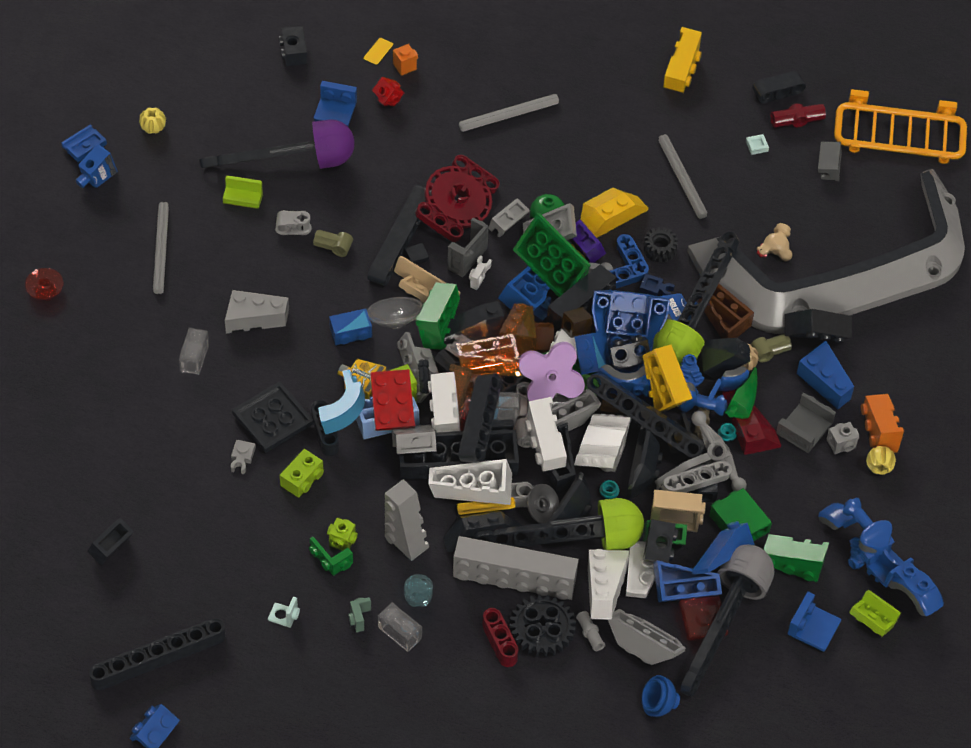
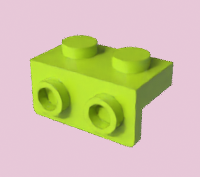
[849,590,901,637]

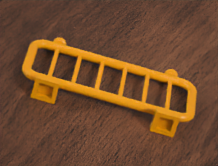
[834,89,967,164]

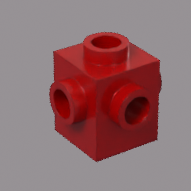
[372,77,404,106]

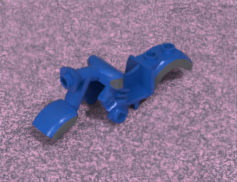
[596,354,749,416]
[818,498,944,616]

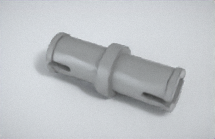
[576,611,605,651]

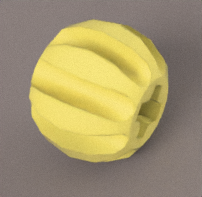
[139,107,166,134]
[866,446,896,475]

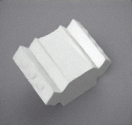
[574,414,631,472]

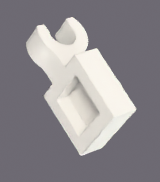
[469,256,491,290]

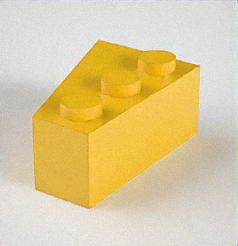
[663,27,702,93]
[643,344,693,412]

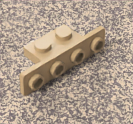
[394,256,460,303]

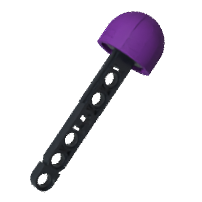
[199,119,355,169]

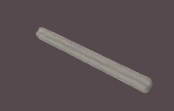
[459,94,559,132]
[659,134,707,219]
[153,202,169,294]

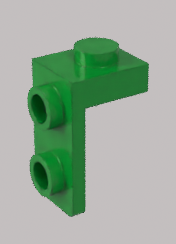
[309,537,353,576]

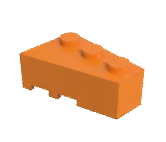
[861,394,904,453]

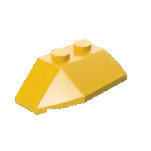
[580,188,648,238]

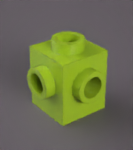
[327,518,358,551]

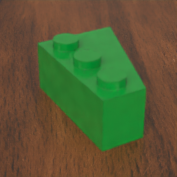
[416,282,460,350]

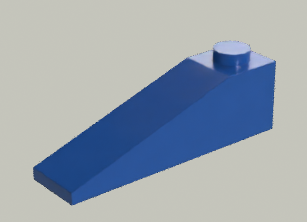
[692,521,755,575]

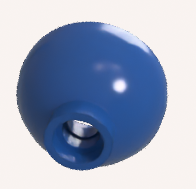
[642,675,680,717]

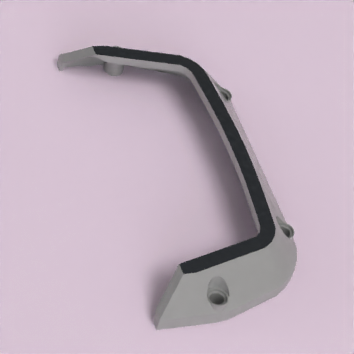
[687,169,965,334]

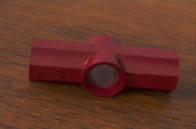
[770,104,826,127]

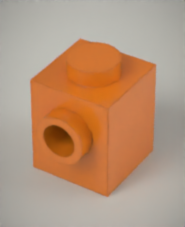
[393,44,418,75]

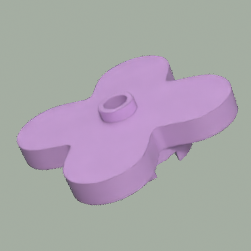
[518,342,585,401]

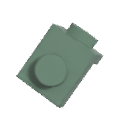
[348,597,371,632]

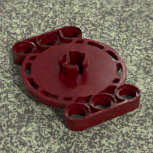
[415,155,500,242]

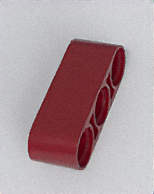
[482,608,518,667]

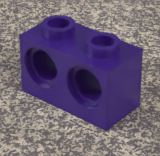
[571,220,606,263]

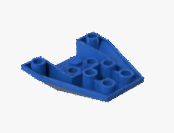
[591,290,670,371]

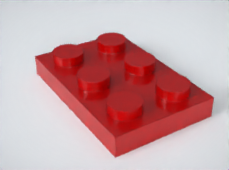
[370,369,415,431]

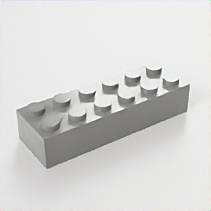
[453,536,578,600]

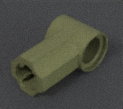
[313,230,353,257]
[751,334,792,363]

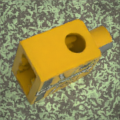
[338,359,386,399]

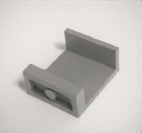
[392,425,436,454]

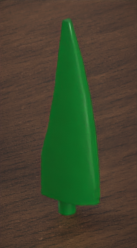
[725,367,757,419]

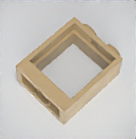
[650,490,705,532]

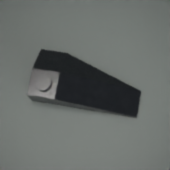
[444,301,509,348]

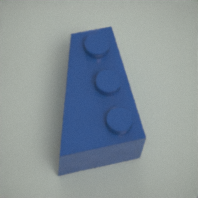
[797,341,854,410]

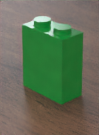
[710,488,772,541]

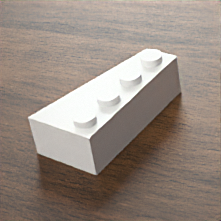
[588,549,629,619]

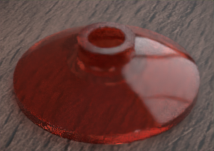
[25,268,63,300]
[459,395,470,423]

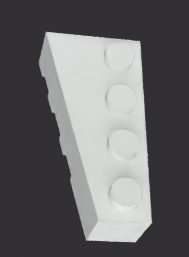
[428,459,512,505]

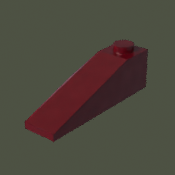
[720,387,781,455]

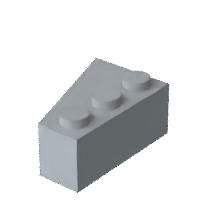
[225,290,289,334]

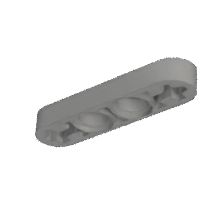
[661,461,732,493]

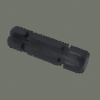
[418,359,430,394]

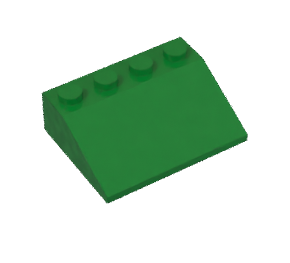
[513,213,591,297]

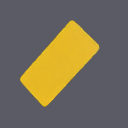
[363,38,393,65]

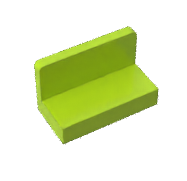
[223,176,263,209]

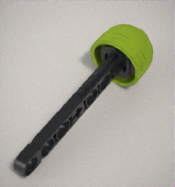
[652,231,740,367]
[473,498,644,550]

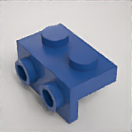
[130,704,180,748]

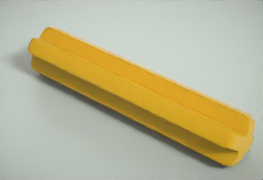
[457,497,516,515]

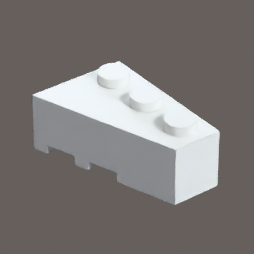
[428,372,461,433]

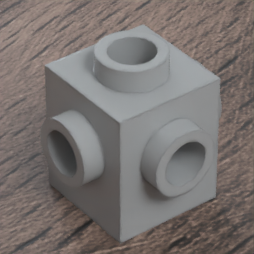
[827,422,859,454]

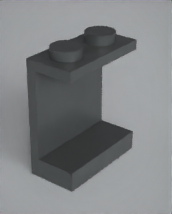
[447,218,489,277]
[776,392,836,453]

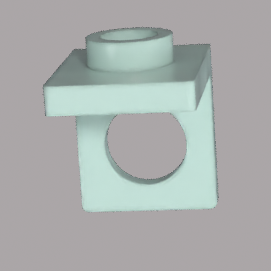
[268,597,300,628]

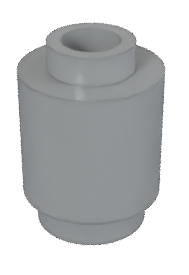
[514,418,531,448]

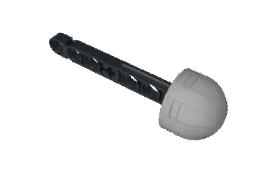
[681,545,774,697]

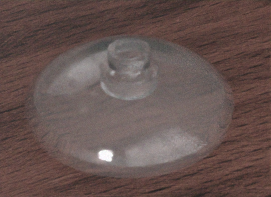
[367,297,423,329]

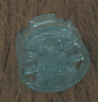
[404,574,433,607]

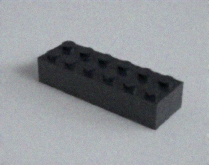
[399,430,519,480]

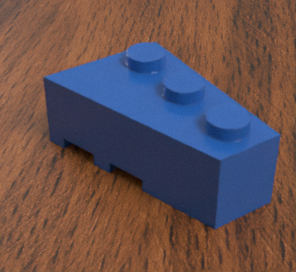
[653,560,722,602]

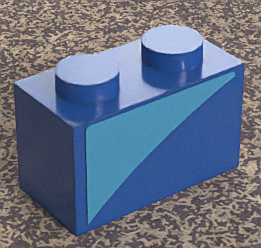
[329,309,372,345]
[575,332,607,375]

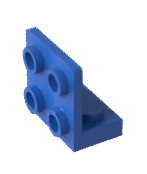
[314,81,357,126]
[788,592,841,652]

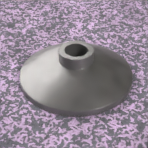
[527,484,559,523]

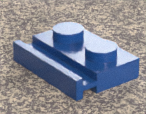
[61,124,107,162]

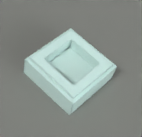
[746,134,769,155]

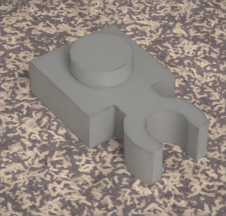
[231,440,256,474]

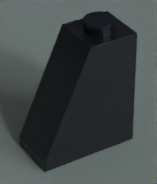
[702,338,751,380]

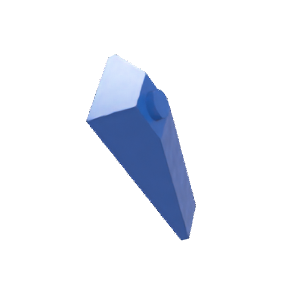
[498,266,550,311]

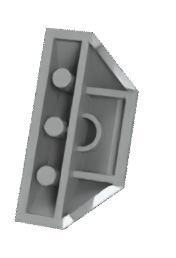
[524,389,601,431]
[608,609,686,665]

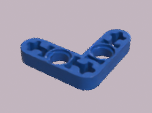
[610,234,649,289]

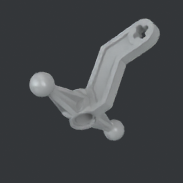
[654,411,746,491]

